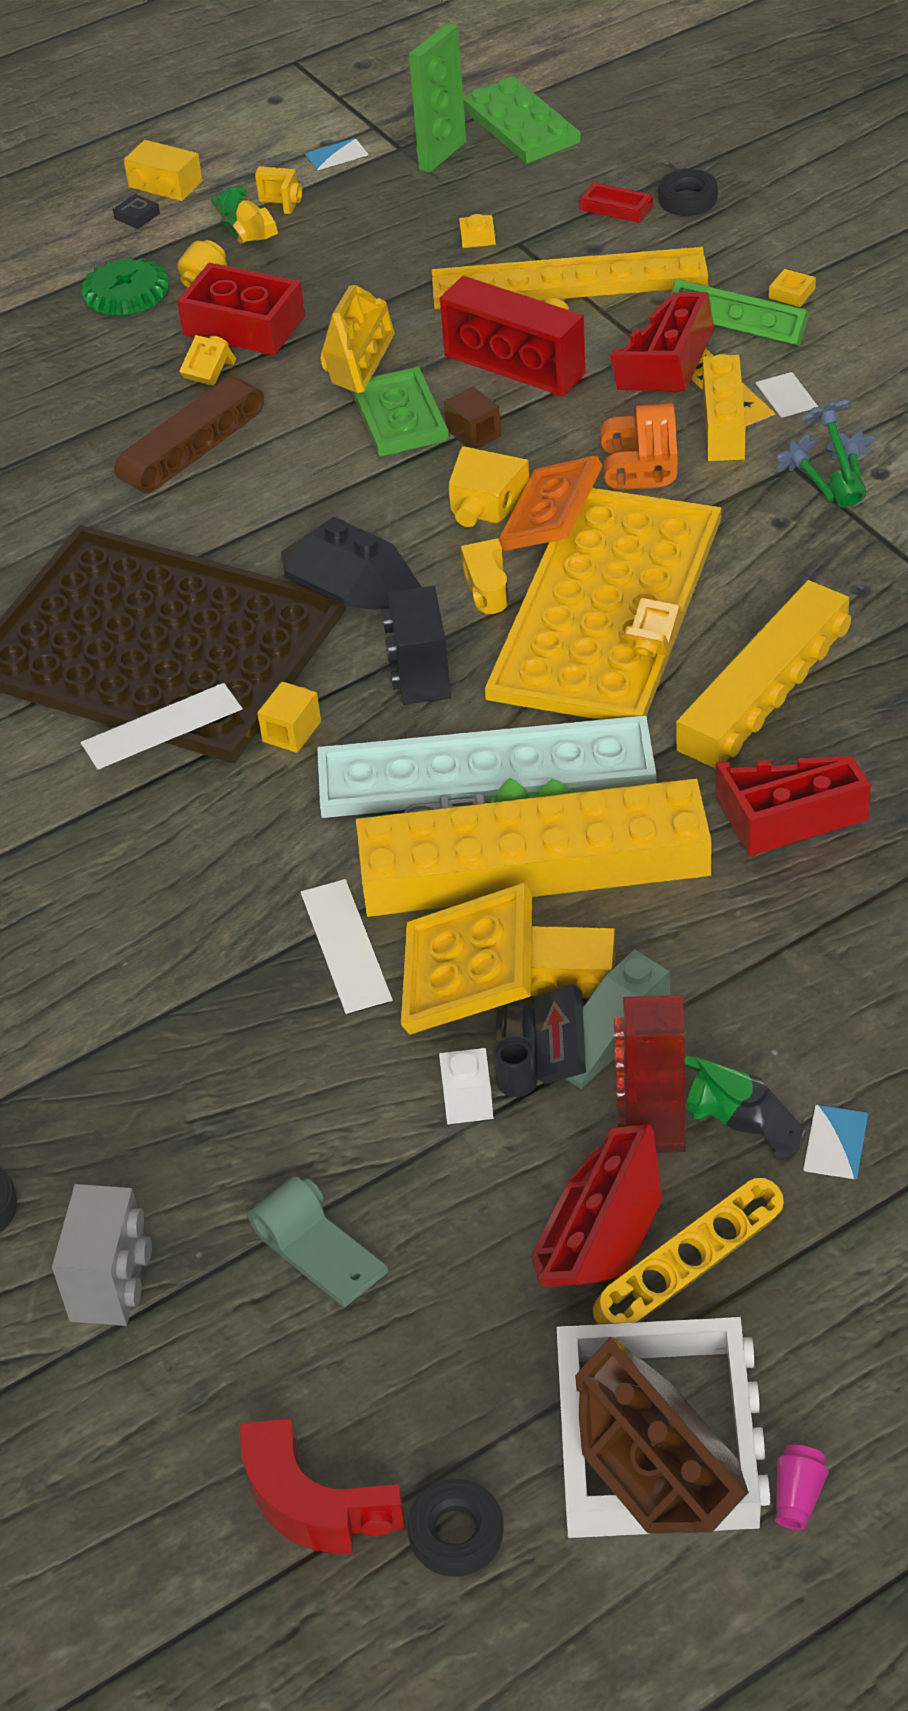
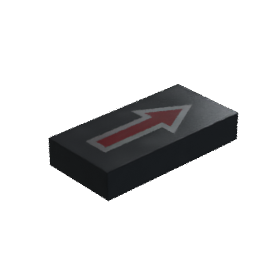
[534,984,586,1084]

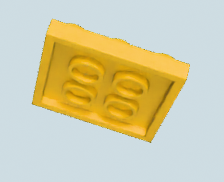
[401,883,532,1035]

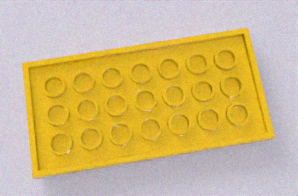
[485,488,722,720]

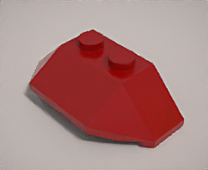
[531,1124,662,1287]

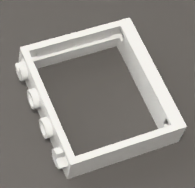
[557,1317,770,1538]

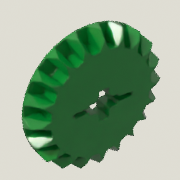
[81,257,169,315]

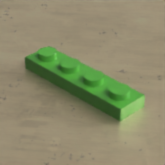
[671,279,810,347]

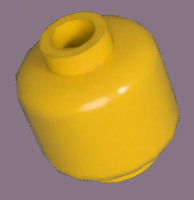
[177,240,227,288]

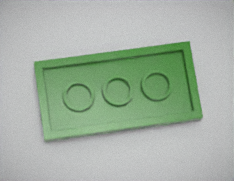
[409,23,466,173]
[463,77,581,164]

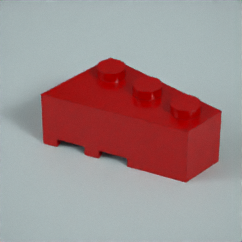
[610,292,714,392]
[716,756,871,856]

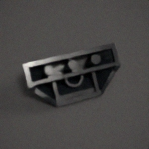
[281,517,422,610]

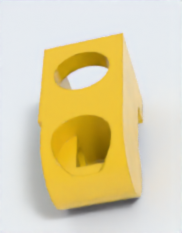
[461,538,508,614]

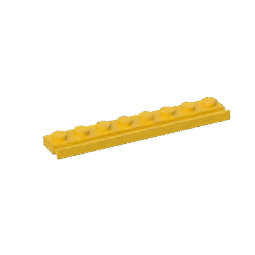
[432,247,708,309]

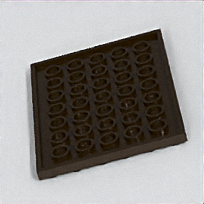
[0,525,347,764]

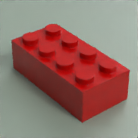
[440,275,586,397]

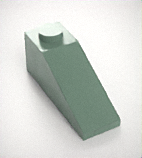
[566,950,670,1089]

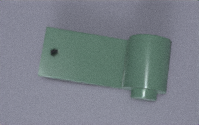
[247,1176,388,1308]

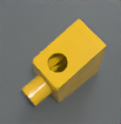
[449,446,530,527]

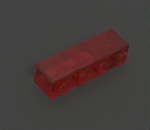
[614,995,686,1153]

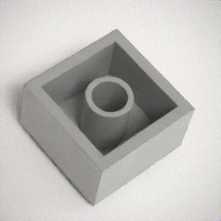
[52,1184,152,1326]

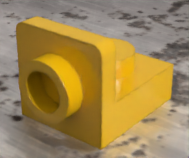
[179,335,236,386]

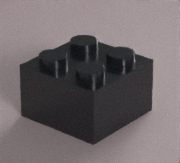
[382,586,451,705]

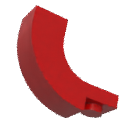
[240,1419,405,1554]

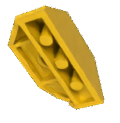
[321,285,395,393]

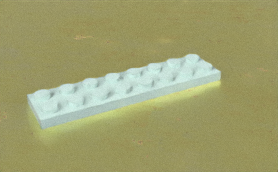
[317,715,656,818]

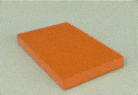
[499,456,603,551]

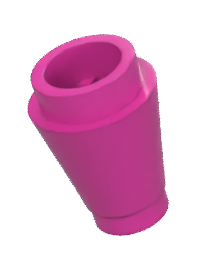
[775,1445,829,1530]

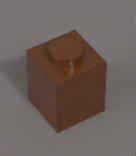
[444,386,501,449]

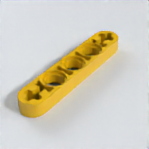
[593,1178,784,1325]

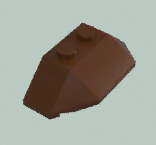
[575,1337,749,1534]

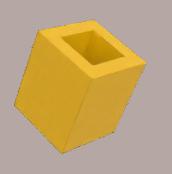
[257,682,321,753]

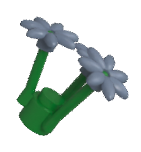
[776,399,875,508]

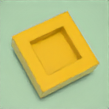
[459,214,496,248]
[769,269,816,307]

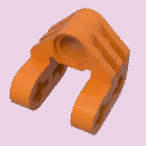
[600,403,677,490]

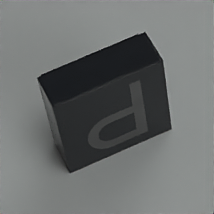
[113,194,160,229]

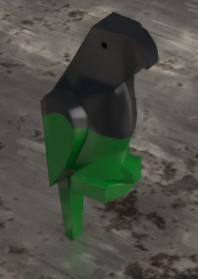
[649,1048,806,1161]

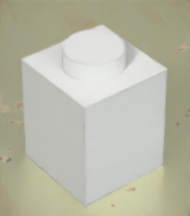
[439,1048,494,1124]

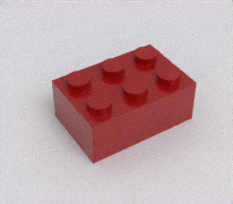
[177,262,305,355]

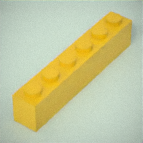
[676,580,851,769]

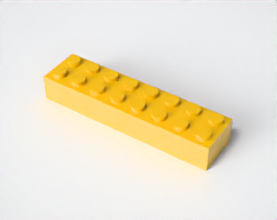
[356,778,711,917]

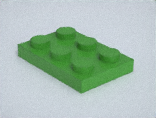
[351,366,449,457]

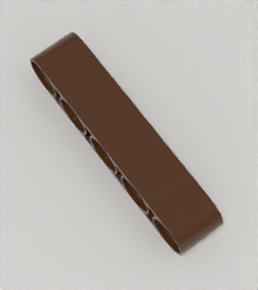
[114,376,264,493]

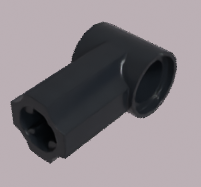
[493,1001,538,1097]

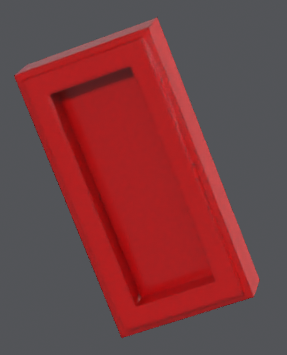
[579,182,653,223]

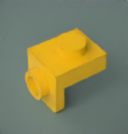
[255,166,302,215]
[624,598,682,657]

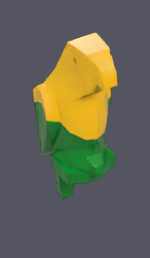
[211,186,278,244]

